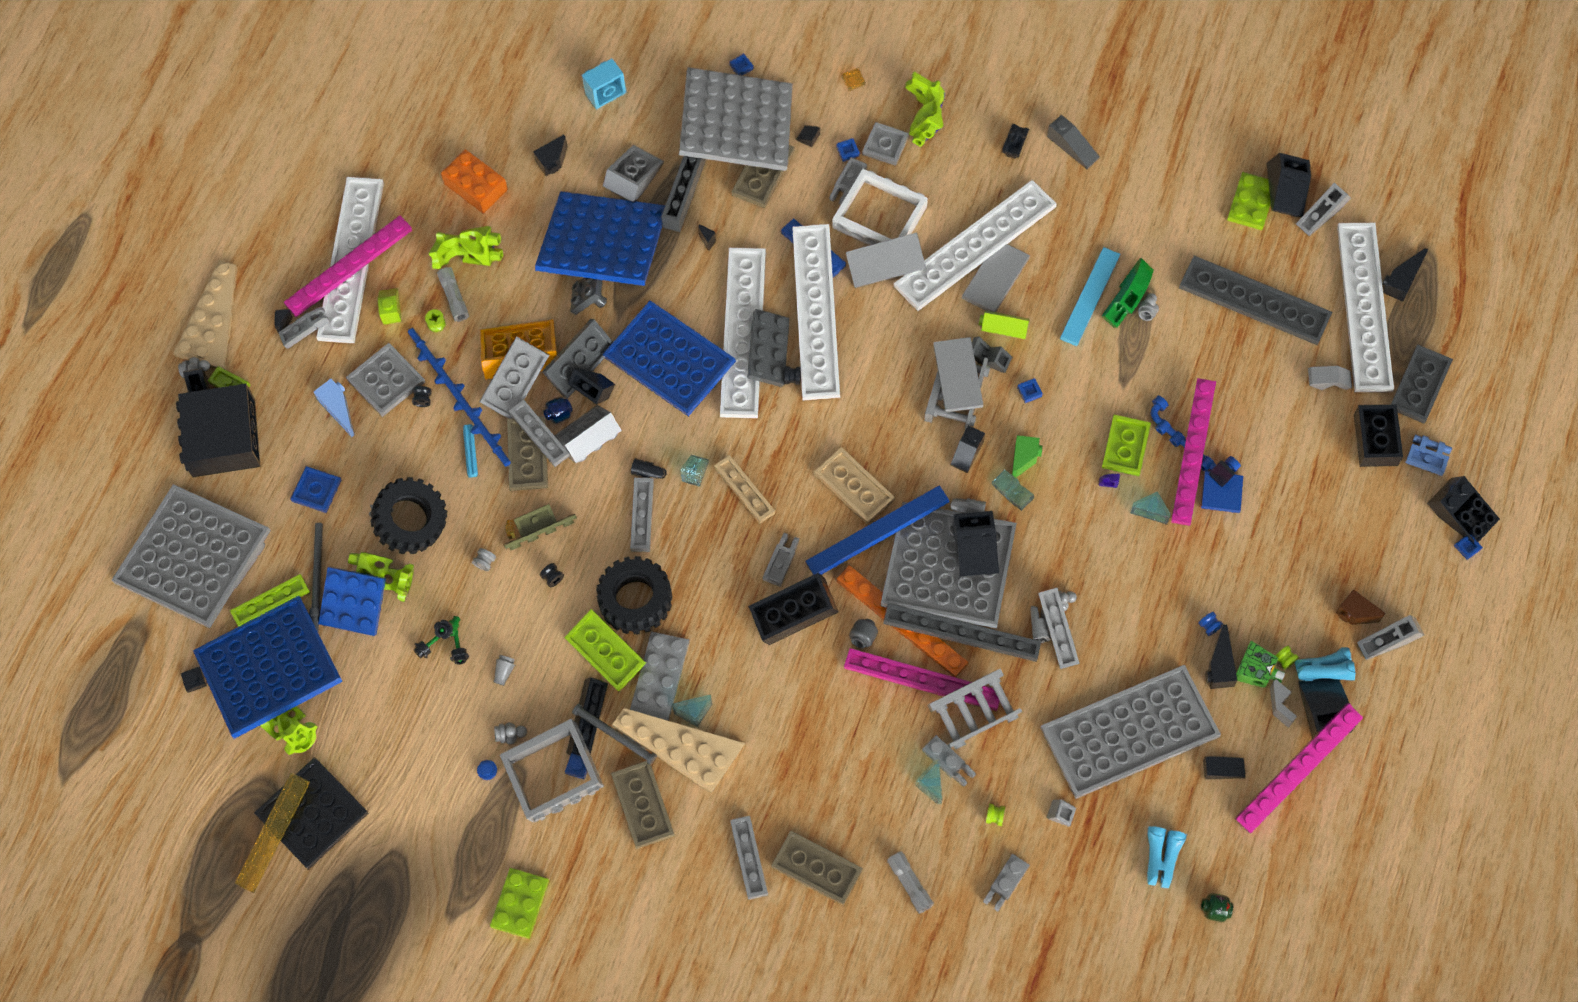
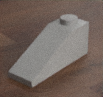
[1296,183,1351,236]
[1357,615,1424,660]

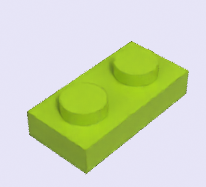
[208,366,250,388]

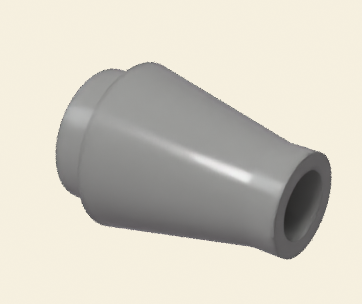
[493,655,515,686]

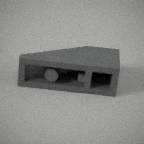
[1047,115,1100,169]

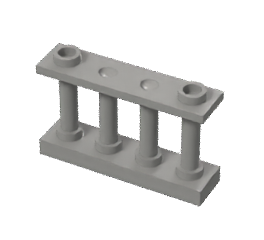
[924,358,990,430]
[927,668,1022,750]

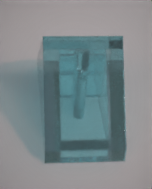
[680,455,709,487]
[1130,492,1171,524]
[672,695,712,727]
[916,760,942,804]

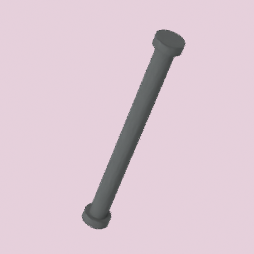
[572,703,657,765]

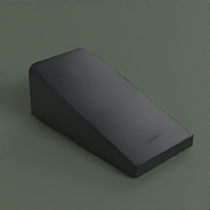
[1203,756,1246,779]

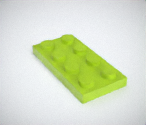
[564,609,646,692]

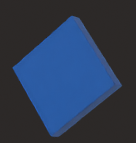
[290,466,342,513]
[1201,471,1243,513]

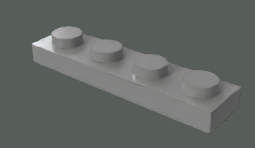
[509,400,570,467]
[630,478,654,552]
[1038,588,1080,669]
[730,816,768,900]

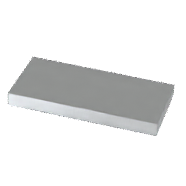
[846,232,926,288]
[962,244,1030,312]
[479,336,549,419]
[933,337,983,412]

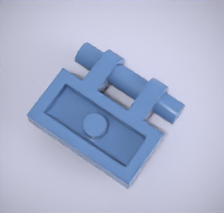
[1405,434,1452,476]

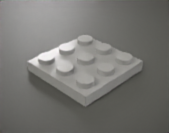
[346,343,425,417]

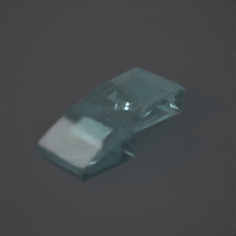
[992,470,1034,511]

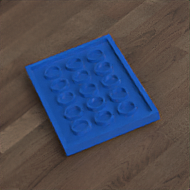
[603,301,736,417]

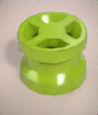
[425,309,446,332]
[1275,645,1299,670]
[986,803,1005,826]

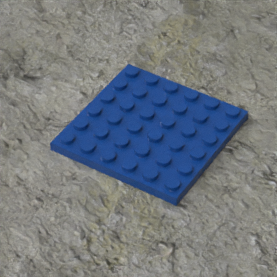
[535,191,666,286]
[193,596,343,739]

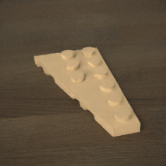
[173,260,238,370]
[612,708,745,793]

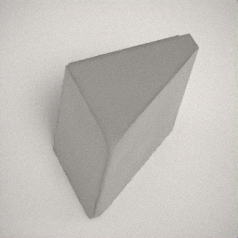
[1047,799,1076,827]

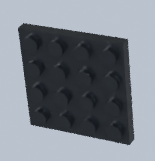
[254,757,369,870]

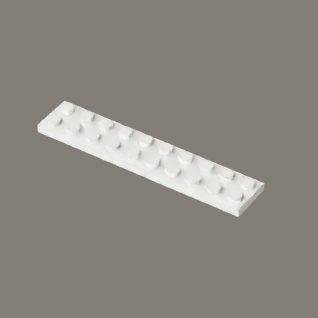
[317,177,384,344]
[894,180,1056,311]
[1337,223,1394,392]
[793,224,840,400]
[720,248,766,418]

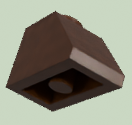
[1336,589,1386,625]

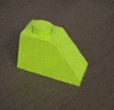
[378,288,402,325]

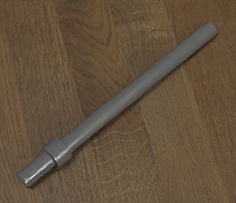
[309,523,323,632]

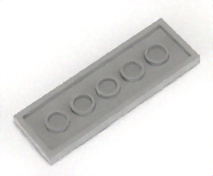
[623,631,690,750]

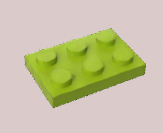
[1227,172,1271,230]
[1102,415,1151,476]
[490,868,549,939]

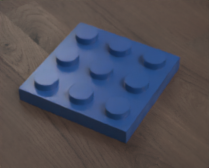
[318,567,386,636]

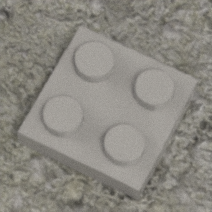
[862,122,909,166]

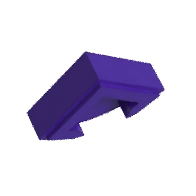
[1098,474,1120,488]

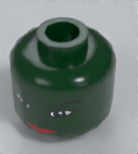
[1201,893,1233,922]

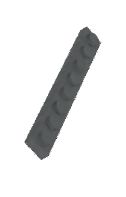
[883,603,1041,662]

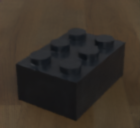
[1354,404,1403,467]

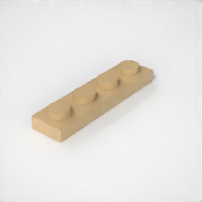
[714,455,775,524]

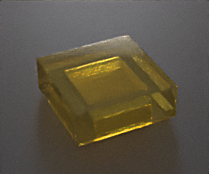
[842,68,865,91]

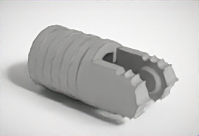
[950,498,986,513]
[1030,606,1051,643]

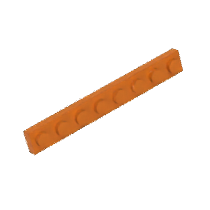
[836,565,968,678]

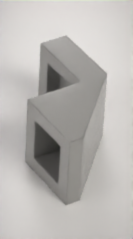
[1308,366,1352,390]
[1270,679,1297,728]

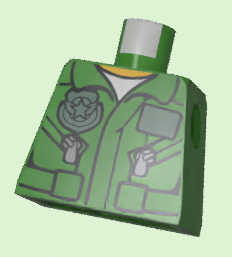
[1236,641,1285,688]

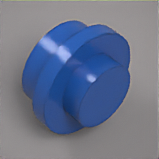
[477,760,497,780]

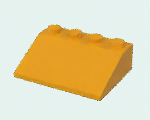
[480,319,558,379]

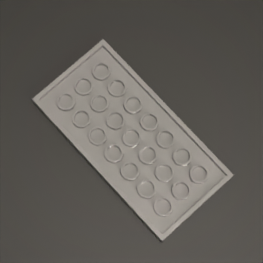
[1040,665,1221,799]

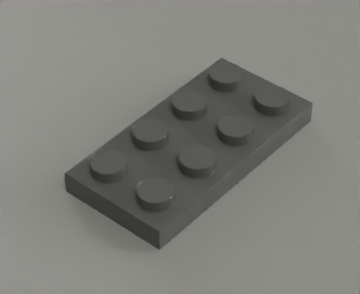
[747,309,790,387]
[542,319,613,399]
[1391,344,1453,424]

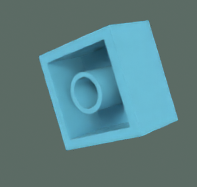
[582,58,626,110]

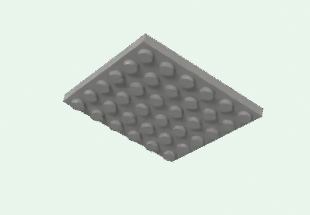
[679,67,792,171]
[111,484,271,628]
[881,502,1017,629]

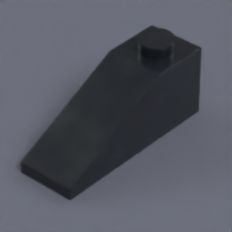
[1382,248,1428,302]
[1205,624,1238,689]

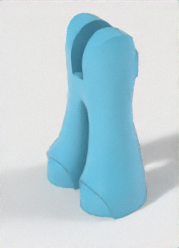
[1294,647,1355,681]
[1147,826,1187,889]

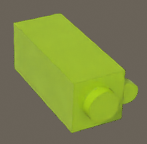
[979,311,1030,339]

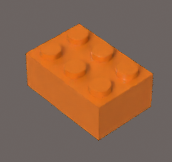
[441,149,508,214]

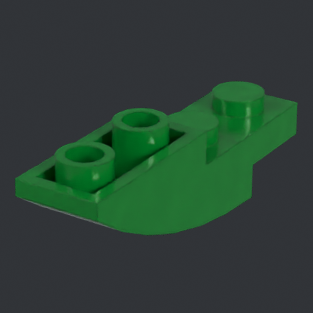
[1102,258,1154,328]

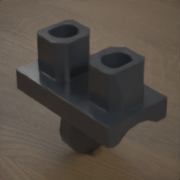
[1002,123,1029,159]

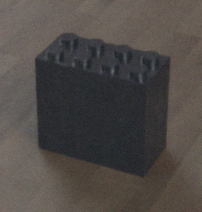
[176,384,261,477]

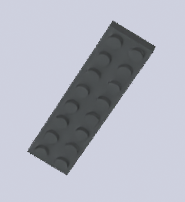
[1179,256,1333,345]

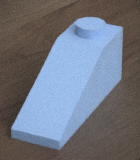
[313,379,354,437]

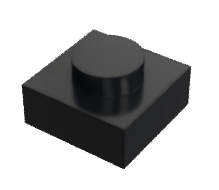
[181,666,207,693]

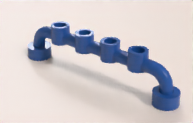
[1150,395,1241,472]

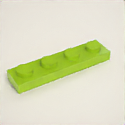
[230,574,310,627]

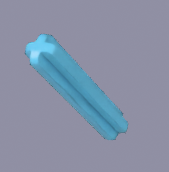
[463,424,478,478]

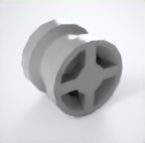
[472,548,496,571]

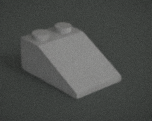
[603,145,664,203]

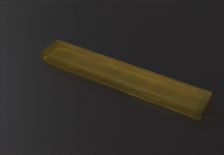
[235,773,310,893]

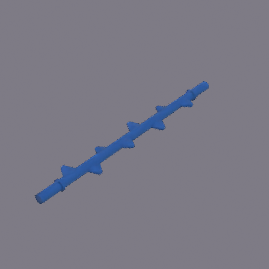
[408,328,511,467]

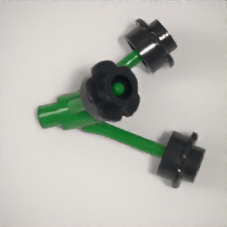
[413,616,469,665]

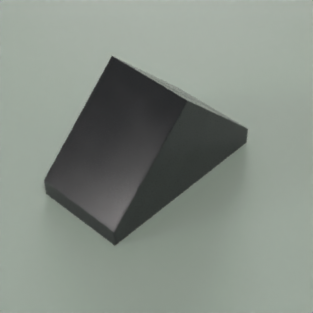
[183,368,210,392]

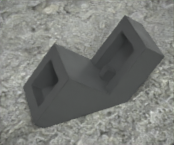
[972,337,1012,373]

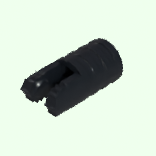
[631,458,668,479]

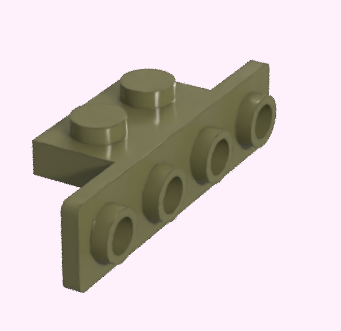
[504,504,577,550]

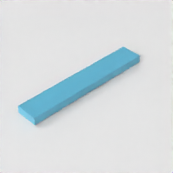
[1060,247,1120,346]

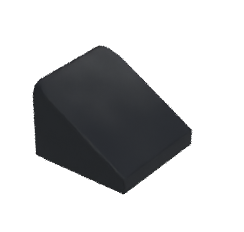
[796,125,820,147]
[698,224,716,251]
[275,309,293,334]
[1209,460,1235,487]

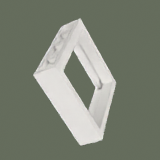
[832,169,928,245]

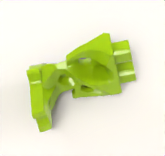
[905,71,946,147]
[429,226,504,269]
[348,552,414,602]
[260,706,317,755]

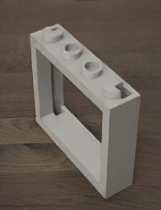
[500,719,604,822]

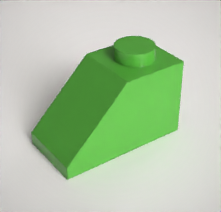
[1012,435,1042,478]

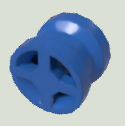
[1198,612,1224,636]

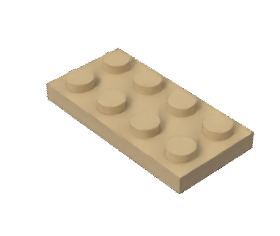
[814,447,895,525]

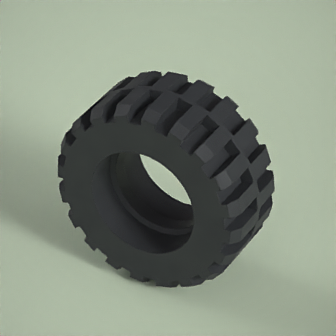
[370,477,447,554]
[596,556,672,635]

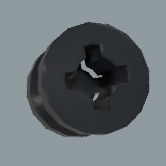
[785,366,801,385]
[412,386,432,407]
[540,563,564,588]

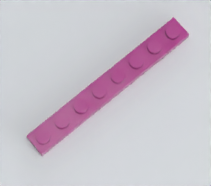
[284,215,412,317]
[1171,378,1216,526]
[844,648,1000,711]
[1234,703,1363,834]

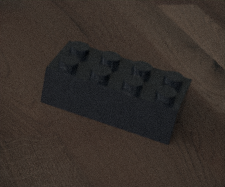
[748,573,839,645]

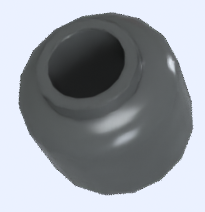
[849,618,878,649]

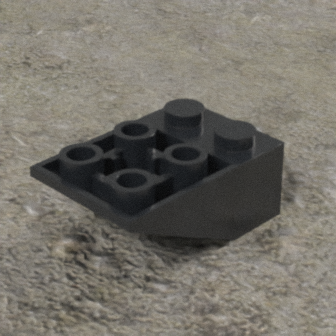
[1267,153,1311,218]
[1427,476,1500,544]
[953,511,999,577]
[1298,678,1356,739]

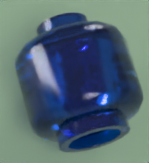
[543,396,573,424]

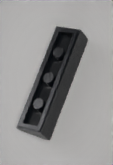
[566,677,608,756]

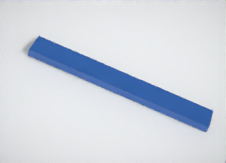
[805,485,950,575]

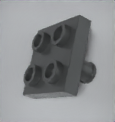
[570,278,607,315]

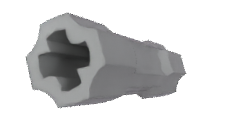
[437,267,469,322]
[887,851,934,914]

